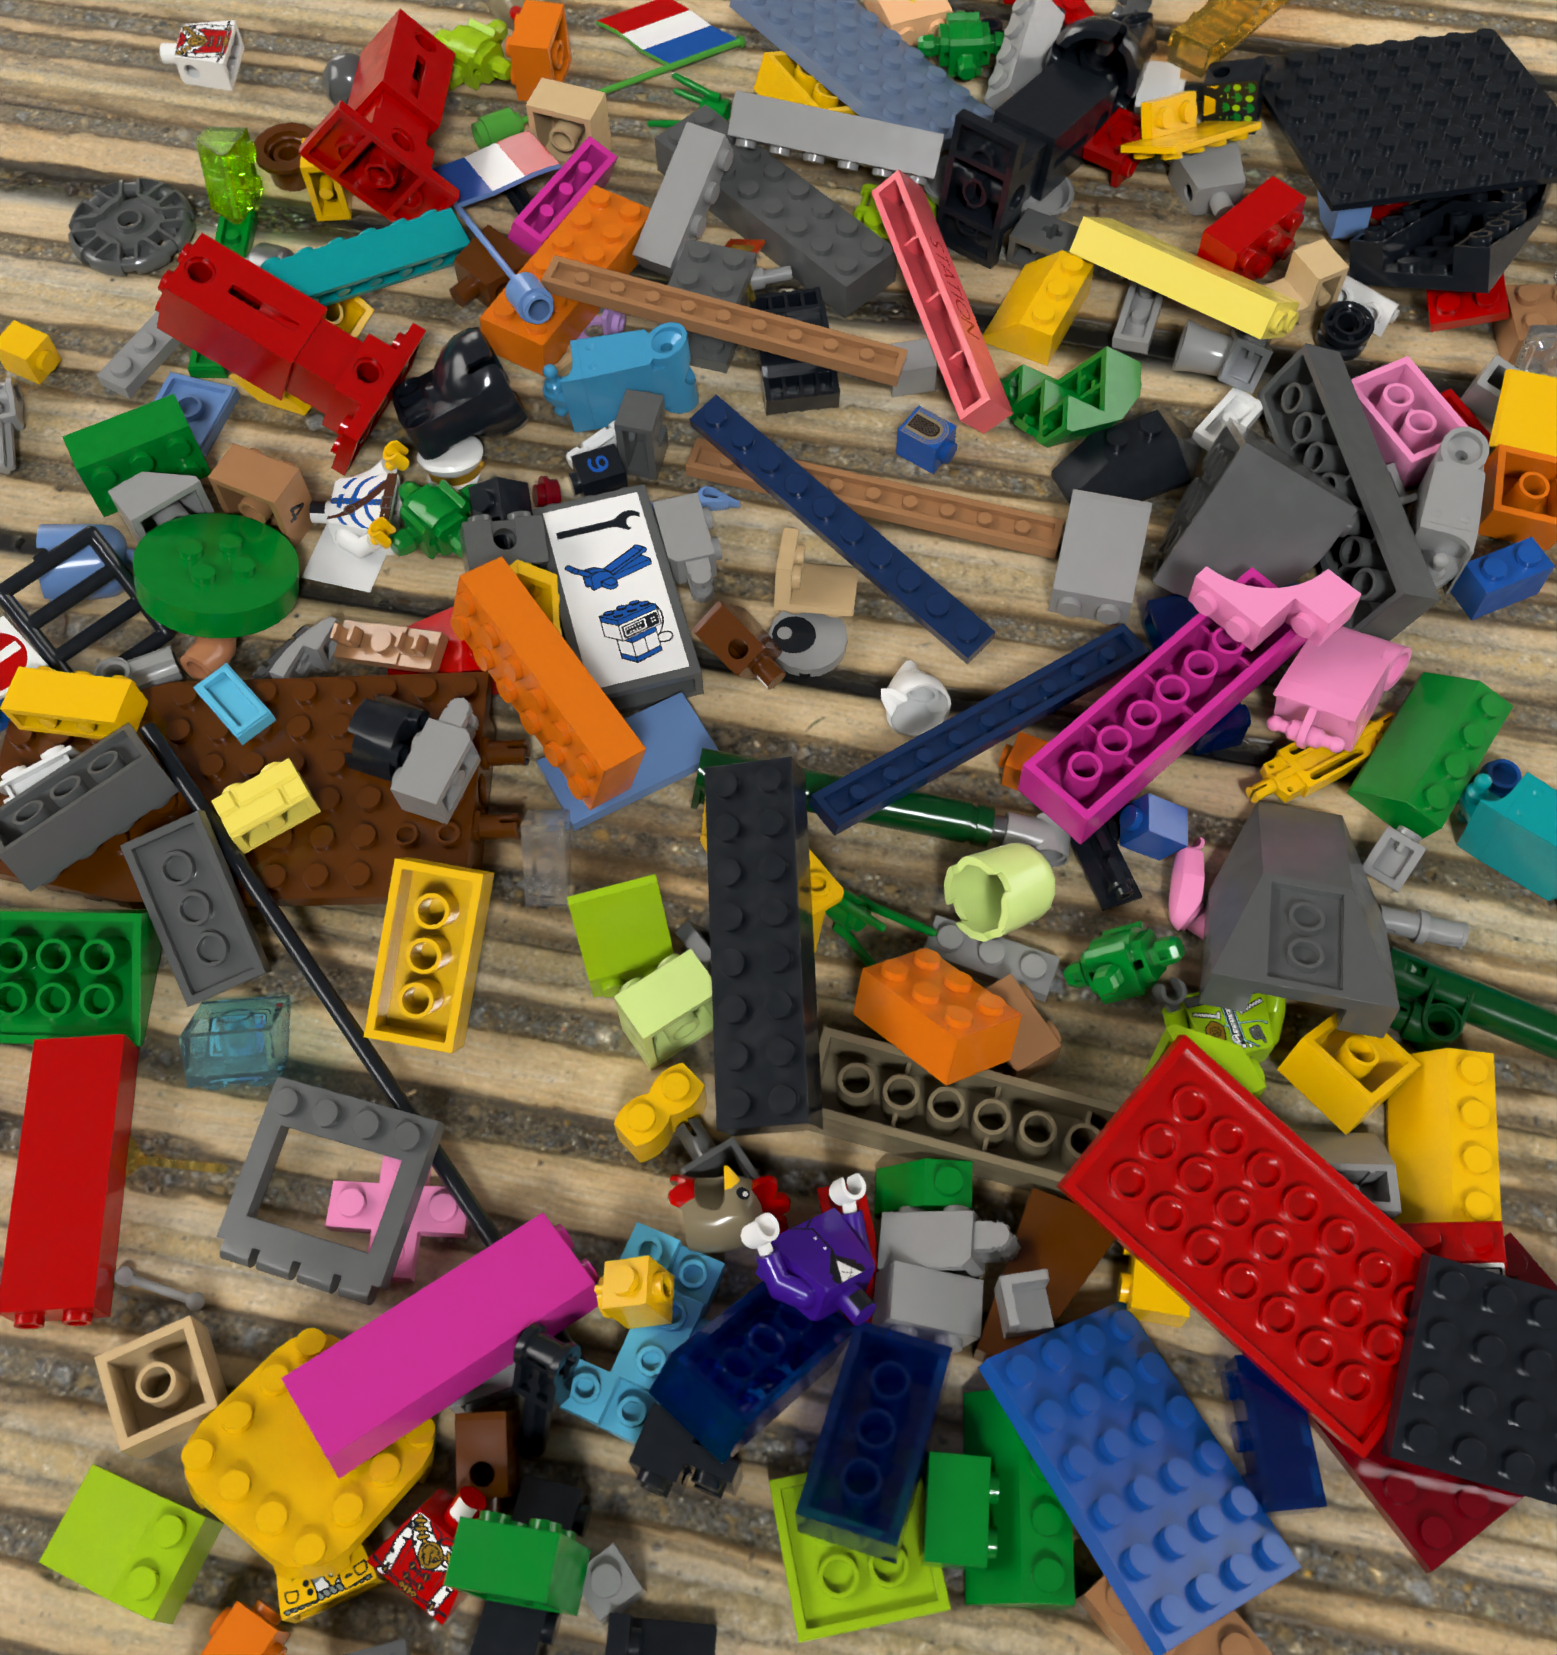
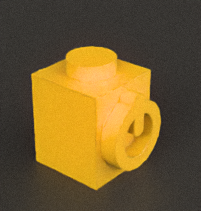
[594,1255,675,1329]

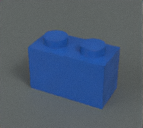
[1450,537,1555,621]

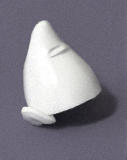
[881,660,951,737]

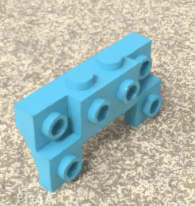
[559,1222,726,1446]

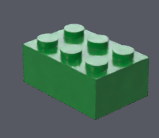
[62,394,211,517]

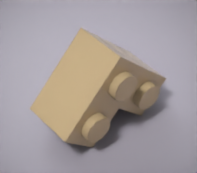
[1263,238,1350,345]

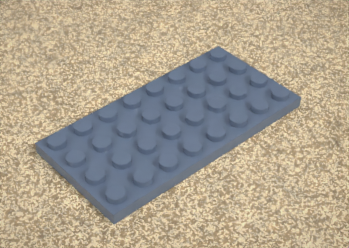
[729,0,994,151]

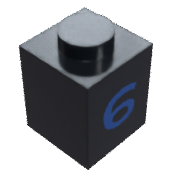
[568,444,628,497]

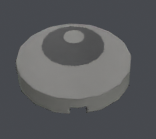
[769,611,848,677]

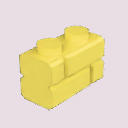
[212,758,321,854]

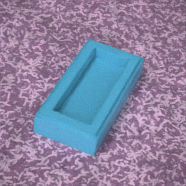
[193,663,276,745]

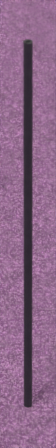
[140,722,587,1362]

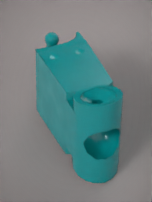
[1456,772,1557,901]

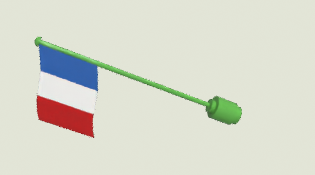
[471,0,746,150]

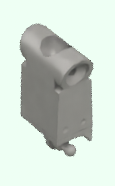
[1409,427,1489,595]

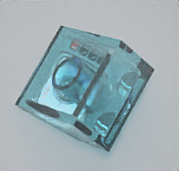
[178,995,291,1090]

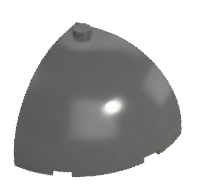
[1152,418,1358,598]

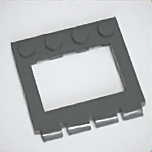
[216,1076,445,1305]

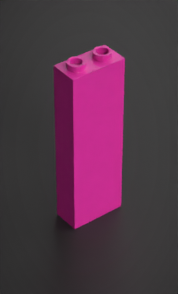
[281,1212,599,1479]

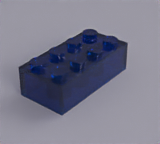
[648,1281,857,1465]
[795,1322,953,1564]

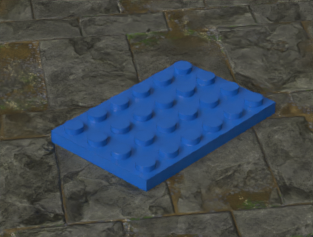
[978,1302,1302,1655]

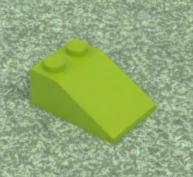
[566,874,674,998]
[39,1464,224,1625]

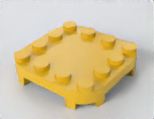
[181,1328,436,1583]

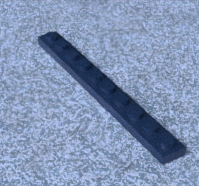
[690,394,995,664]
[808,623,1150,836]

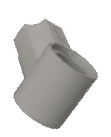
[93,645,184,690]

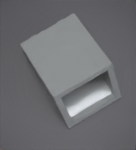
[1048,489,1152,625]

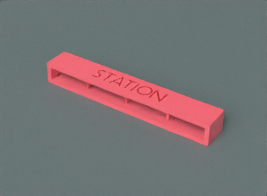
[871,170,1013,434]

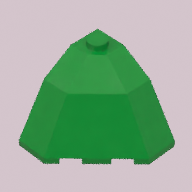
[1000,346,1142,448]

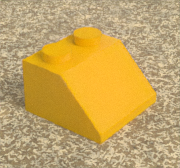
[1277,1012,1421,1135]

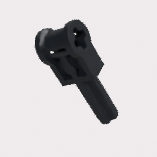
[512,1322,581,1458]

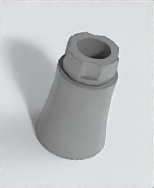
[1172,319,1234,377]

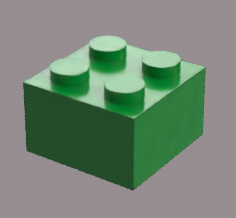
[443,1510,591,1616]

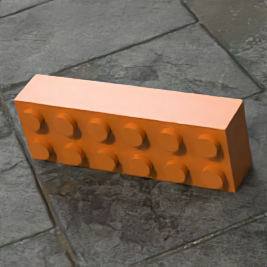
[479,185,651,377]
[450,556,646,811]

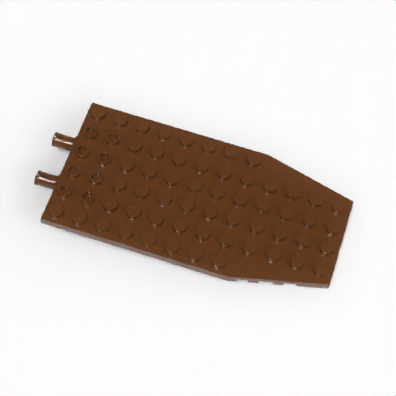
[0,672,530,909]

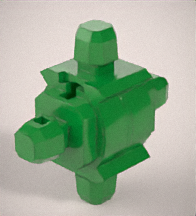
[917,11,1005,80]
[390,479,476,560]
[1064,921,1185,1004]

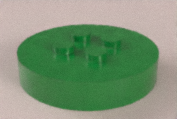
[133,513,299,639]

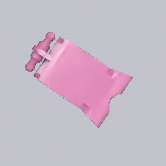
[1267,626,1412,753]

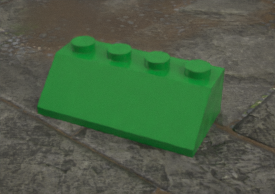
[1347,672,1513,840]
[963,1390,1075,1610]

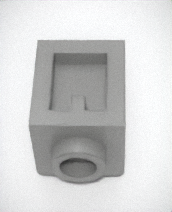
[1362,825,1427,893]

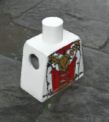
[160,20,245,91]

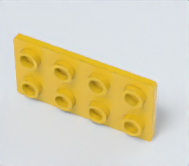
[1120,91,1261,160]

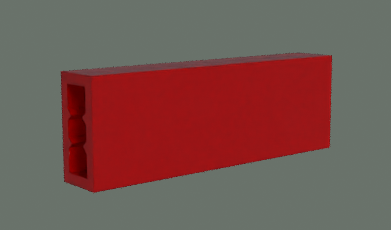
[0,1034,140,1330]

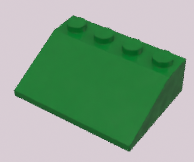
[0,907,161,1046]

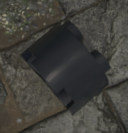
[345,693,430,782]

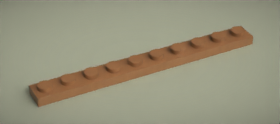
[541,255,908,387]
[685,438,1065,559]

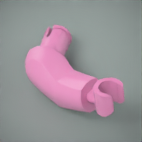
[1168,836,1206,940]

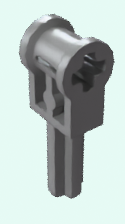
[0,377,24,475]

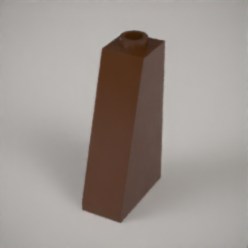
[973,1188,1115,1363]

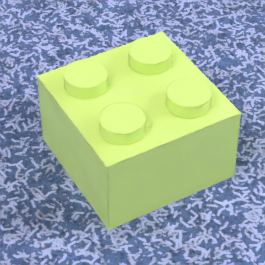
[614,949,713,1071]

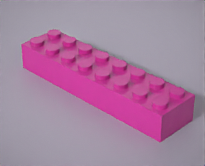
[1018,567,1307,845]

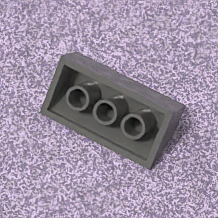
[0,722,179,892]

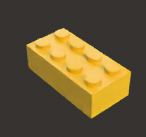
[364,857,495,1053]

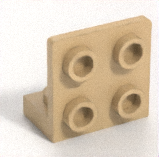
[774,528,859,618]

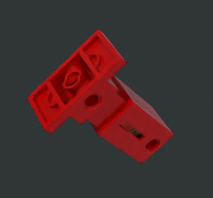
[298,9,460,223]
[155,233,427,476]

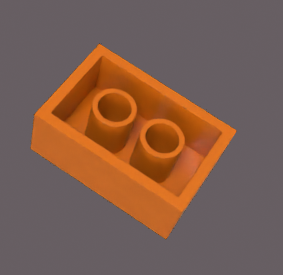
[853,947,1022,1086]

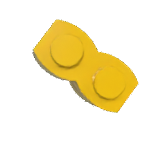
[614,1063,707,1163]

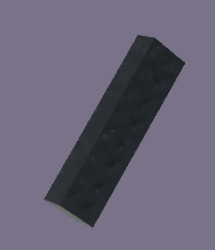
[704,756,823,1136]

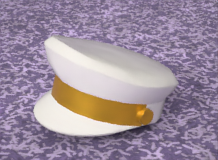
[417,435,485,492]

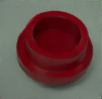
[532,476,561,508]

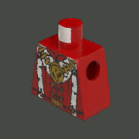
[367,1486,487,1625]

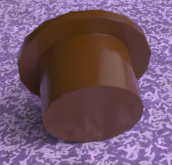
[252,122,313,192]

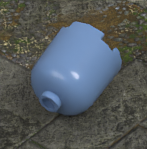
[36,524,135,601]

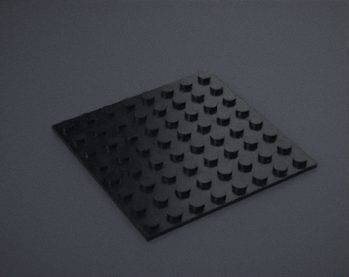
[1256,28,1557,212]

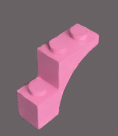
[1188,567,1362,651]

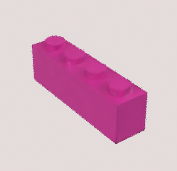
[508,136,618,256]

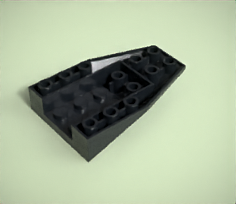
[1349,183,1552,293]

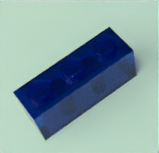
[1221,1355,1328,1517]

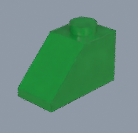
[874,1158,973,1217]

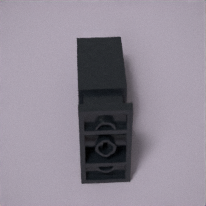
[936,58,1118,269]

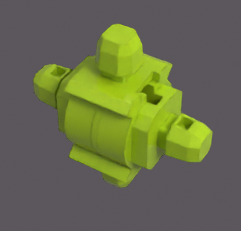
[434,18,512,91]

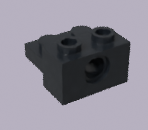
[628,1402,743,1499]

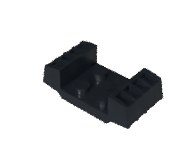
[748,287,840,416]

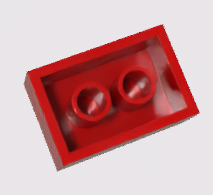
[1197,176,1307,281]

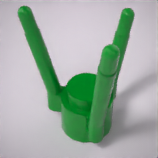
[647,72,732,128]
[826,888,937,967]

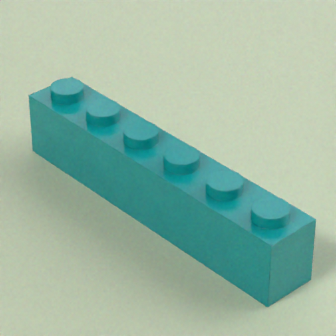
[260,208,470,307]

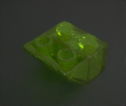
[196,127,263,224]

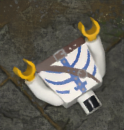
[309,440,409,558]

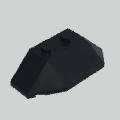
[1051,409,1202,503]

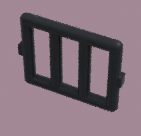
[0,526,175,675]

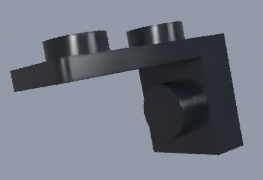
[605,1612,717,1655]

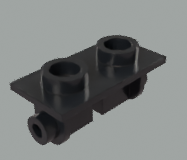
[1070,824,1143,911]

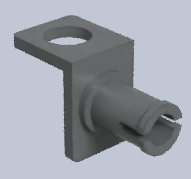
[675,1117,760,1180]

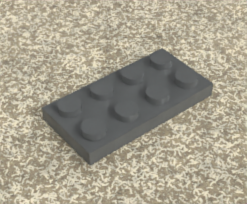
[120,811,272,1007]

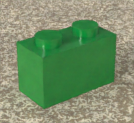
[921,1451,1000,1572]

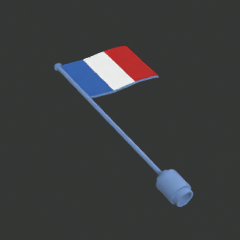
[431,131,562,324]

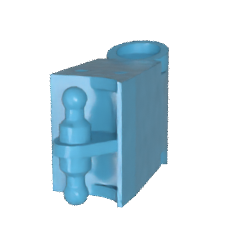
[542,322,699,433]

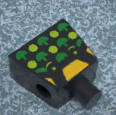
[1184,58,1265,135]

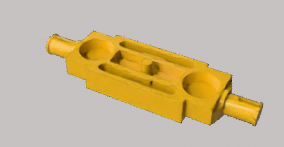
[1246,712,1395,804]

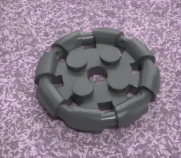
[68,178,195,277]

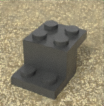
[668,239,757,374]

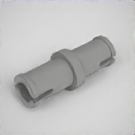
[1378,904,1469,950]

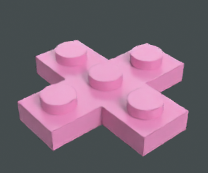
[325,1155,474,1283]

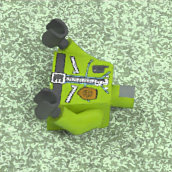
[1152,977,1286,1063]

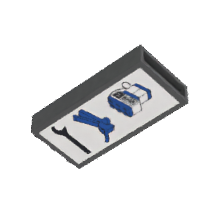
[532,484,704,714]

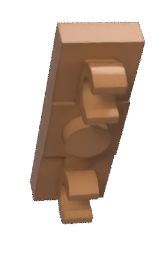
[330,620,449,674]

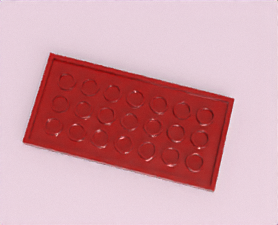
[1056,1035,1429,1459]

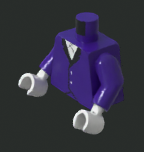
[741,1173,877,1326]

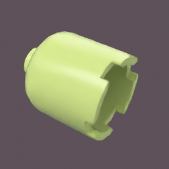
[944,843,1056,942]

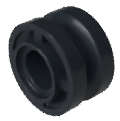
[1315,301,1375,361]

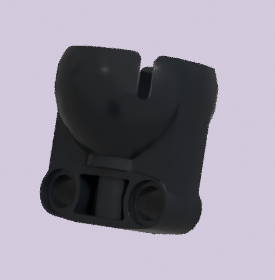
[1046,12,1158,117]
[392,327,530,460]

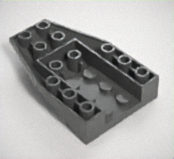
[1199,801,1400,1038]

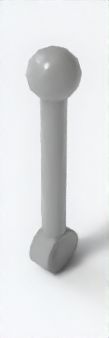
[114,1266,205,1311]

